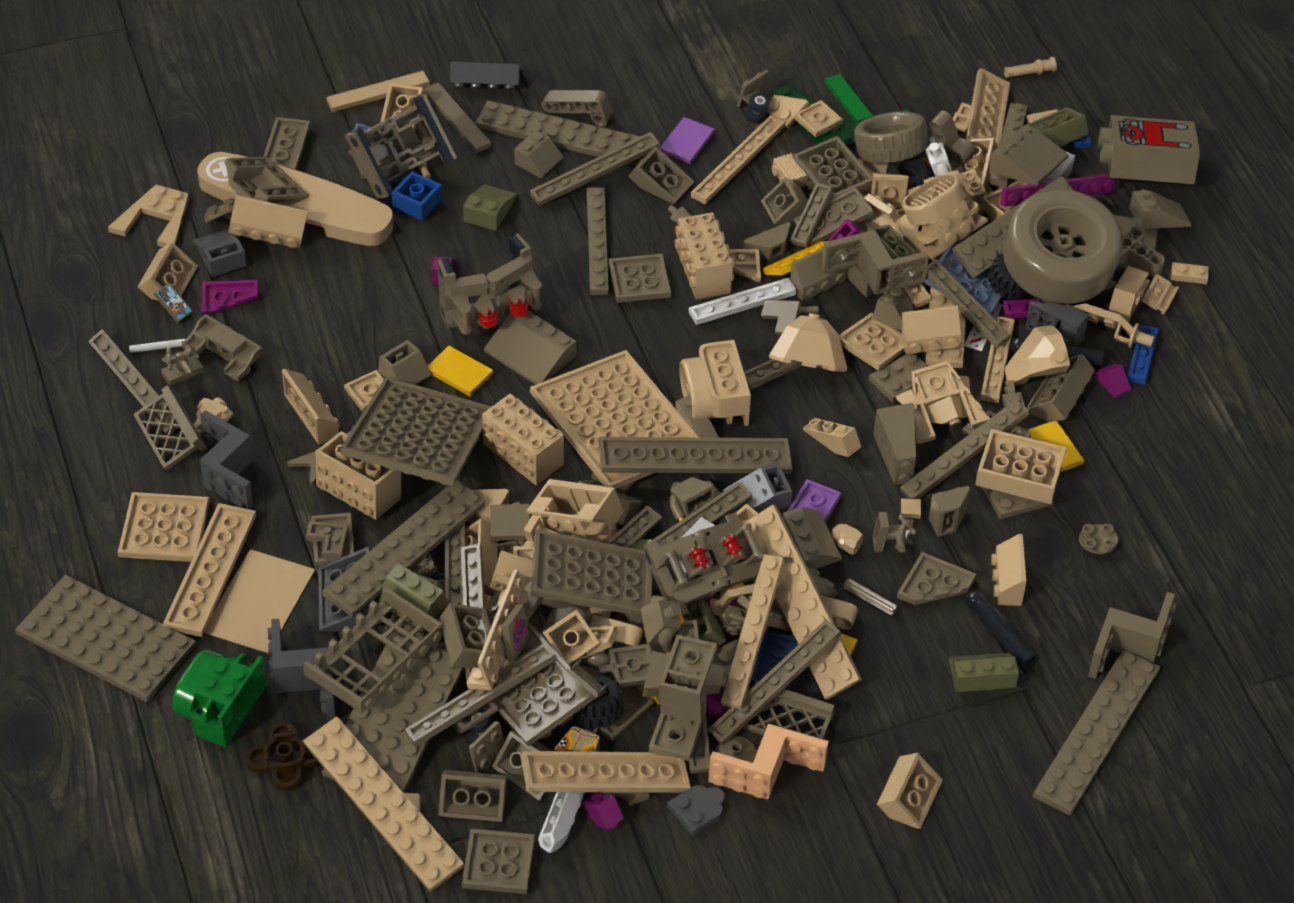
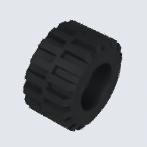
[886,157,931,195]
[988,253,1029,300]
[573,675,624,728]

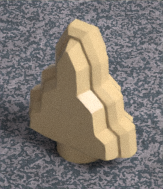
[194,398,234,435]

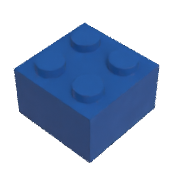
[392,172,442,221]

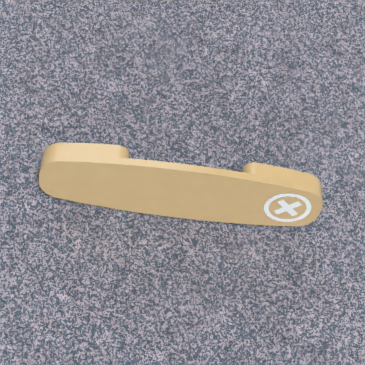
[197,152,393,246]

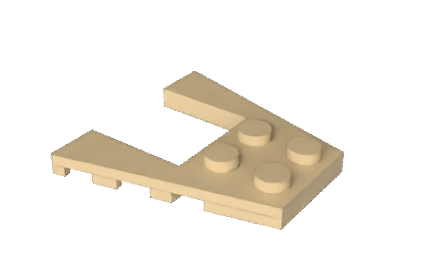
[108,185,189,247]
[911,361,990,444]

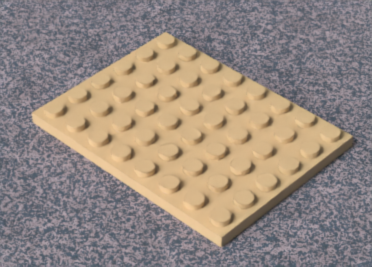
[530,350,699,489]

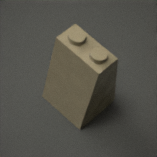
[873,403,916,485]

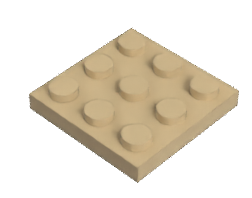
[839,313,905,370]

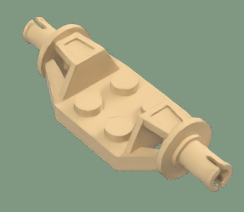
[1066,303,1155,348]

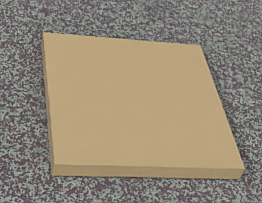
[118,492,210,562]

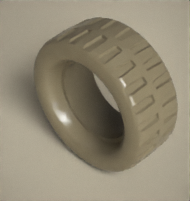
[854,112,929,163]

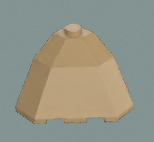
[769,313,847,372]
[1004,325,1070,386]
[896,376,970,426]

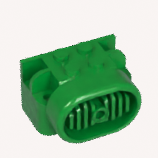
[172,650,266,748]

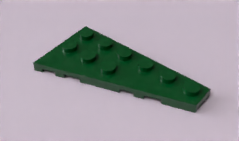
[772,85,856,149]

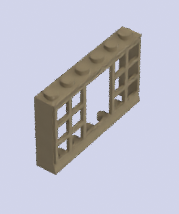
[303,587,442,714]

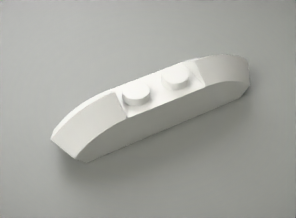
[538,792,585,853]

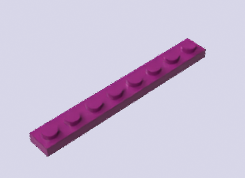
[1000,174,1115,207]

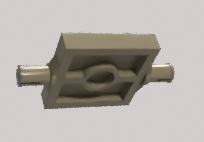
[598,644,652,687]

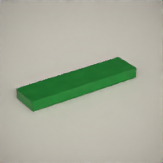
[825,74,873,125]

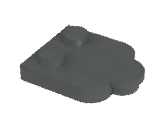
[667,785,724,836]

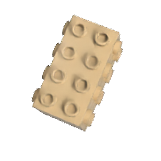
[675,213,735,300]
[482,394,564,486]
[315,431,401,520]

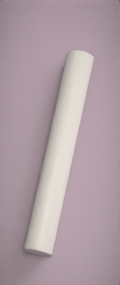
[129,339,185,353]

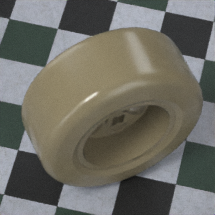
[1003,189,1123,304]

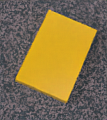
[428,346,493,397]
[1028,420,1084,472]

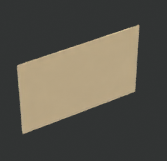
[204,549,315,653]

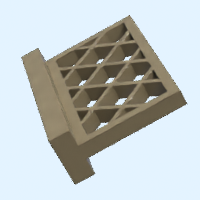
[133,385,207,470]
[742,680,834,740]

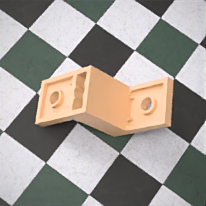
[709,724,829,799]

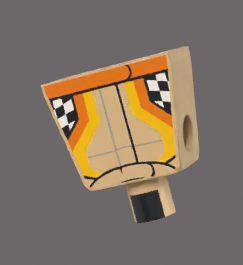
[554,726,600,752]

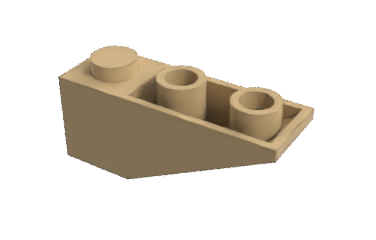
[803,418,861,457]

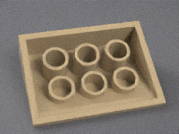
[975,429,1066,504]

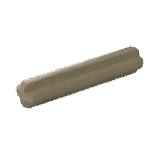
[844,578,897,615]

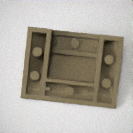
[225,156,309,203]

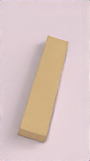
[326,71,429,112]
[980,316,1015,404]

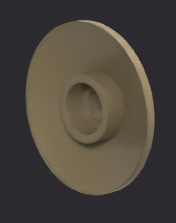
[715,736,757,763]

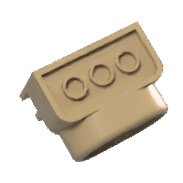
[899,174,988,259]
[679,340,751,426]
[526,479,624,543]

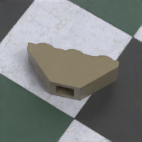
[743,222,791,260]

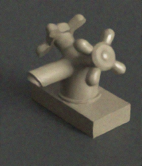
[161,341,204,386]
[872,512,916,553]

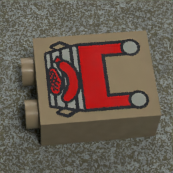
[1098,115,1200,184]

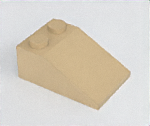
[381,83,427,131]

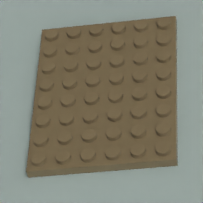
[340,377,492,486]

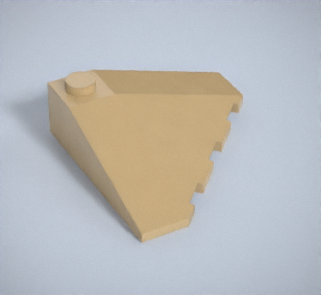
[924,138,998,188]

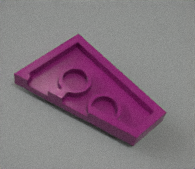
[202,280,258,316]

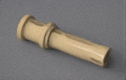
[1004,57,1057,78]

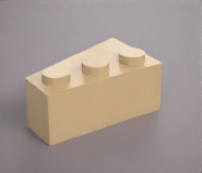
[1108,266,1150,323]

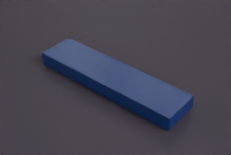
[1127,325,1159,385]

